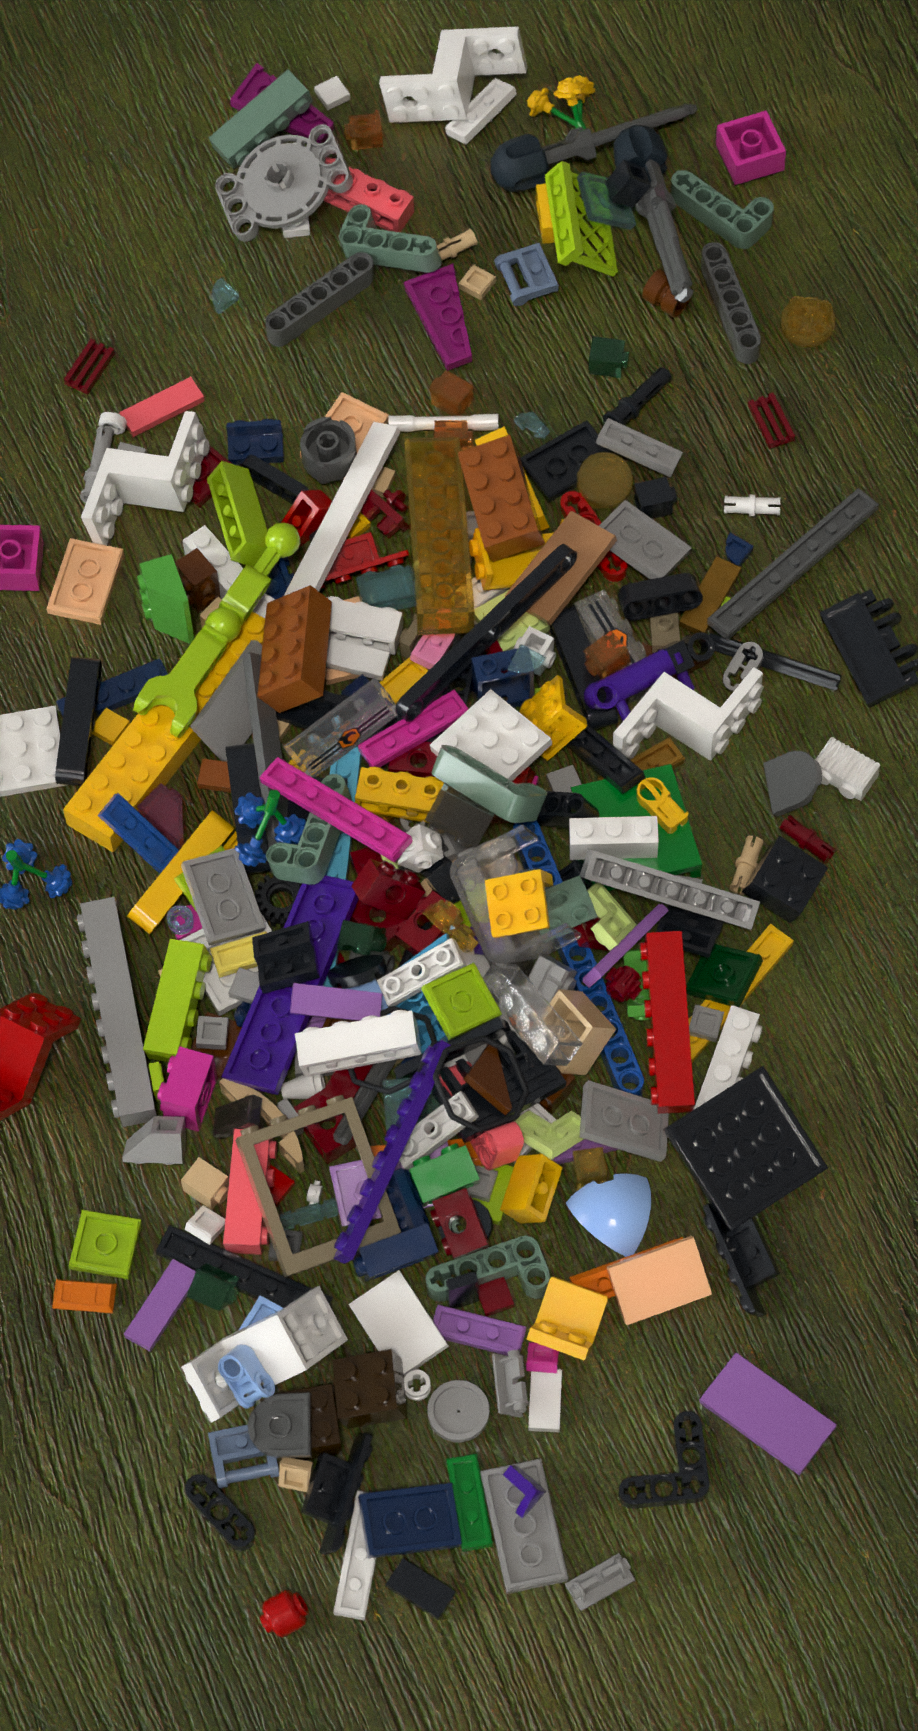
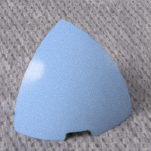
[566,1174,651,1257]

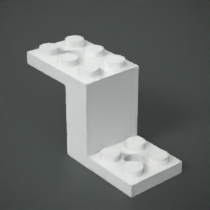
[379,27,527,123]
[81,411,209,545]
[613,667,764,761]
[182,1286,348,1422]

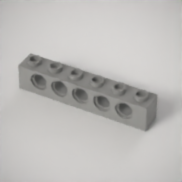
[580,849,760,930]

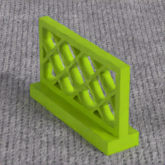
[545,161,618,277]

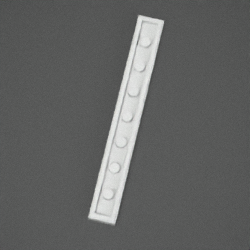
[284,422,400,596]

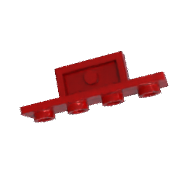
[320,532,409,589]

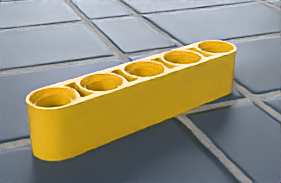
[127,810,235,934]

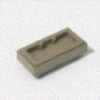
[649,612,680,653]

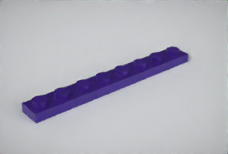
[334,1040,452,1264]

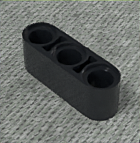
[617,573,703,620]
[536,791,599,828]

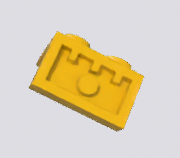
[519,675,587,761]
[485,869,553,938]
[527,1276,608,1361]

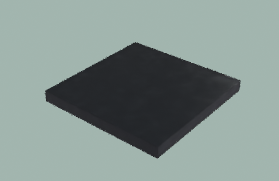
[663,1066,828,1232]

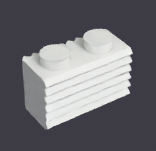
[815,737,880,801]

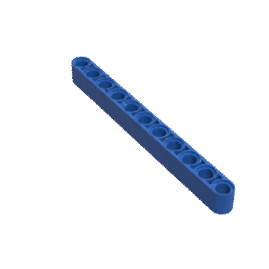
[513,821,644,1097]

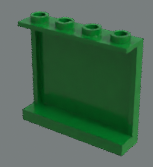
[571,764,702,891]

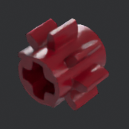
[605,965,642,1002]

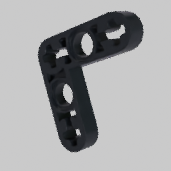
[618,1411,709,1509]

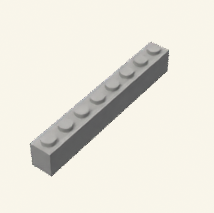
[77,897,157,1127]

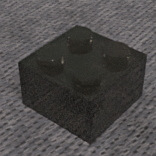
[425,783,494,848]

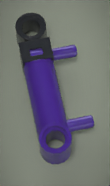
[584,632,715,721]

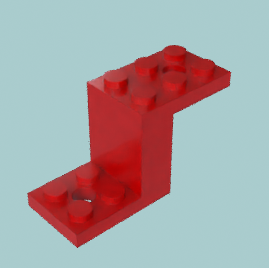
[0,993,81,1121]

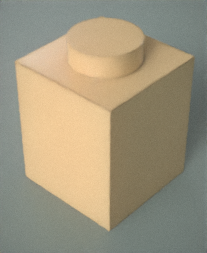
[181,1157,229,1210]

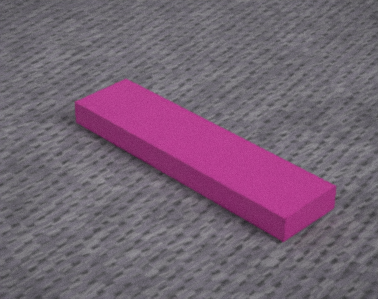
[358,690,469,768]

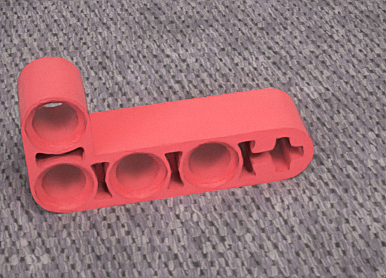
[439,1061,524,1171]

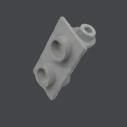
[492,1350,529,1418]
[565,1553,635,1611]

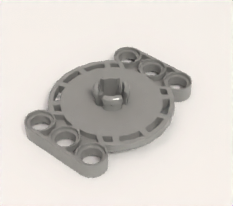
[215,124,353,242]

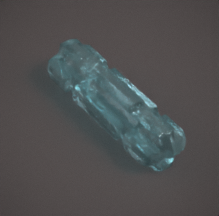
[279,1198,339,1230]

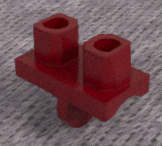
[360,489,410,538]

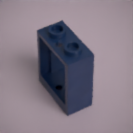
[472,646,534,708]
[352,1223,439,1282]

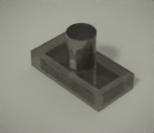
[212,1095,265,1140]

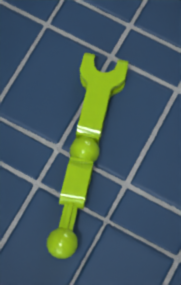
[133,522,300,738]

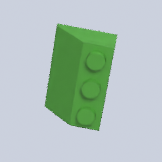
[136,554,194,644]

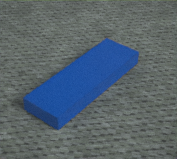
[97,793,179,873]

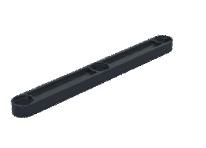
[395,544,577,722]

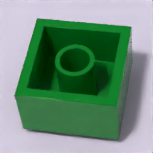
[409,1143,480,1207]

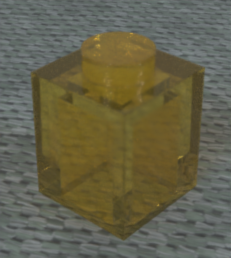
[572,1147,607,1192]

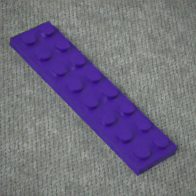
[221,875,359,1095]

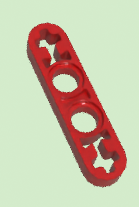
[560,491,627,582]

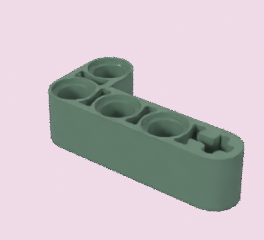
[670,170,774,249]
[339,204,442,272]
[431,745,547,823]
[266,774,352,884]
[426,1236,550,1302]

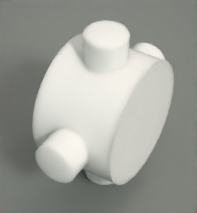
[307,1180,323,1207]

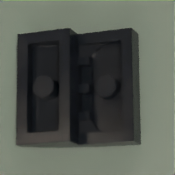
[656,905,724,958]
[252,921,320,994]

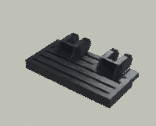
[820,589,918,708]
[433,1030,567,1144]

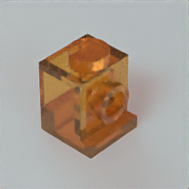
[344,110,383,150]
[434,420,473,459]

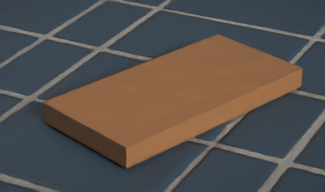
[505,511,617,626]

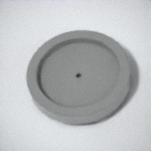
[427,1380,490,1443]

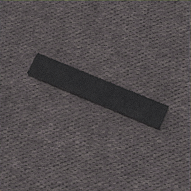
[156,1225,333,1308]

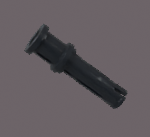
[603,367,672,425]

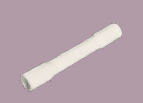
[388,414,498,432]

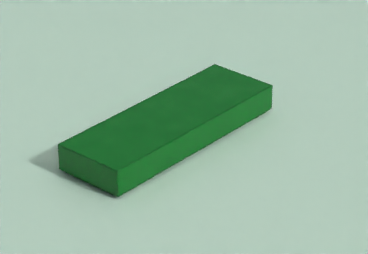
[446,1454,493,1552]

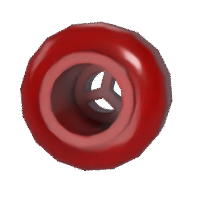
[260,1590,309,1637]

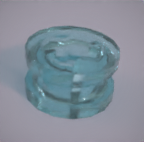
[167,905,194,935]

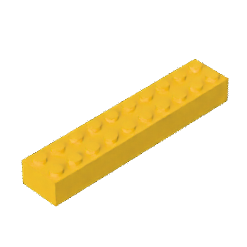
[63,611,265,853]

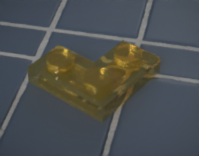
[423,900,479,953]

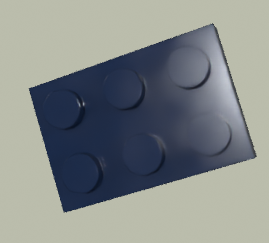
[358,1483,462,1559]

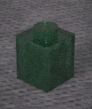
[588,336,630,378]
[187,1263,239,1311]

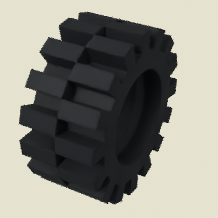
[255,874,302,928]

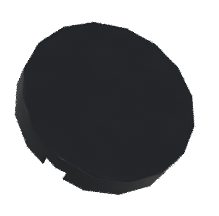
[327,954,387,988]

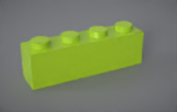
[207,461,267,567]
[143,939,212,1062]

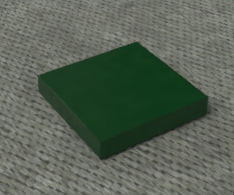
[686,944,763,1007]

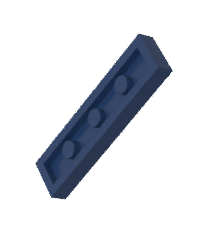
[56,658,168,718]

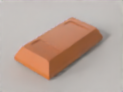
[52,1279,117,1314]

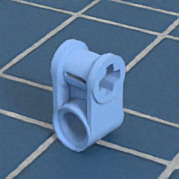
[218,1344,275,1409]

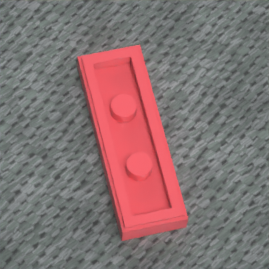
[119,377,205,437]

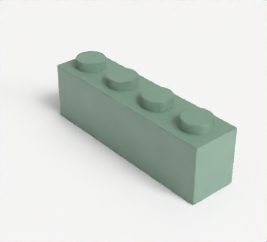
[209,70,313,170]

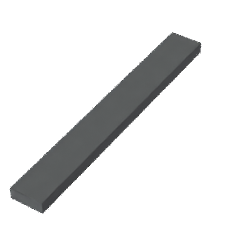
[707,488,879,641]
[242,652,288,873]

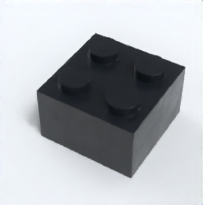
[742,836,828,923]

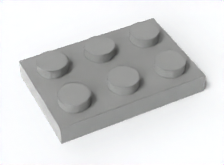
[599,500,692,579]
[181,848,266,945]
[579,1080,669,1162]

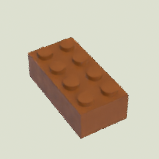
[458,435,545,562]
[257,585,332,713]

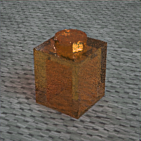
[430,370,474,416]
[584,630,631,679]

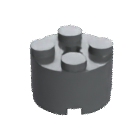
[300,417,357,484]

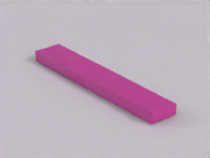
[259,757,413,863]

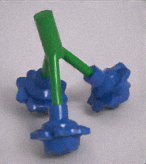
[234,790,306,867]
[0,839,72,910]

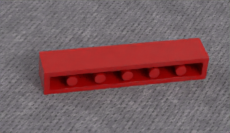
[640,931,695,1114]

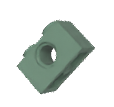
[538,875,597,940]

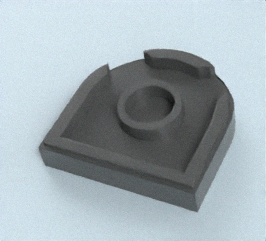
[763,751,822,817]
[248,1393,312,1458]

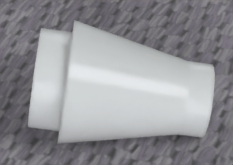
[281,1074,326,1100]

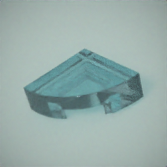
[212,278,239,314]
[513,412,550,438]
[507,644,546,673]

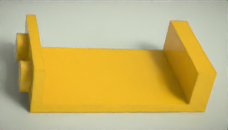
[468,519,564,590]

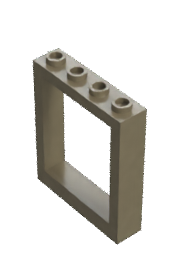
[235,1095,401,1278]

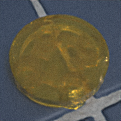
[781,296,835,347]
[577,452,633,509]

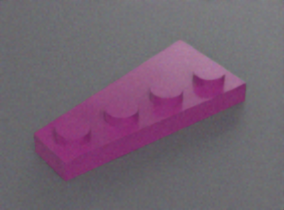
[230,63,334,143]
[404,264,472,371]

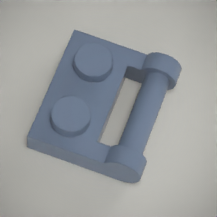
[494,243,558,306]
[208,1425,279,1489]

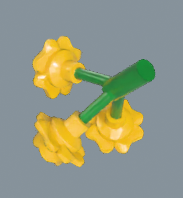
[527,75,595,129]

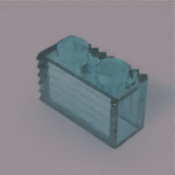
[356,565,419,610]

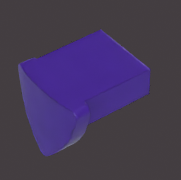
[503,1465,546,1519]

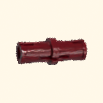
[779,815,836,864]

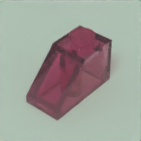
[137,783,185,850]

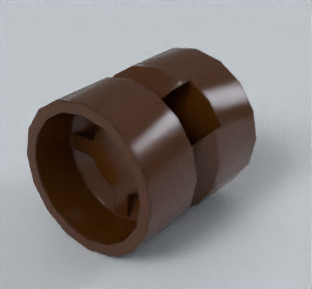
[642,269,693,318]

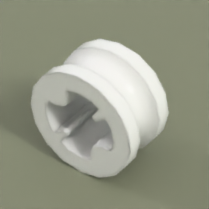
[404,1370,431,1401]

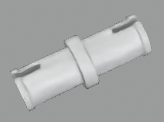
[724,494,781,517]

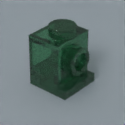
[337,920,387,956]

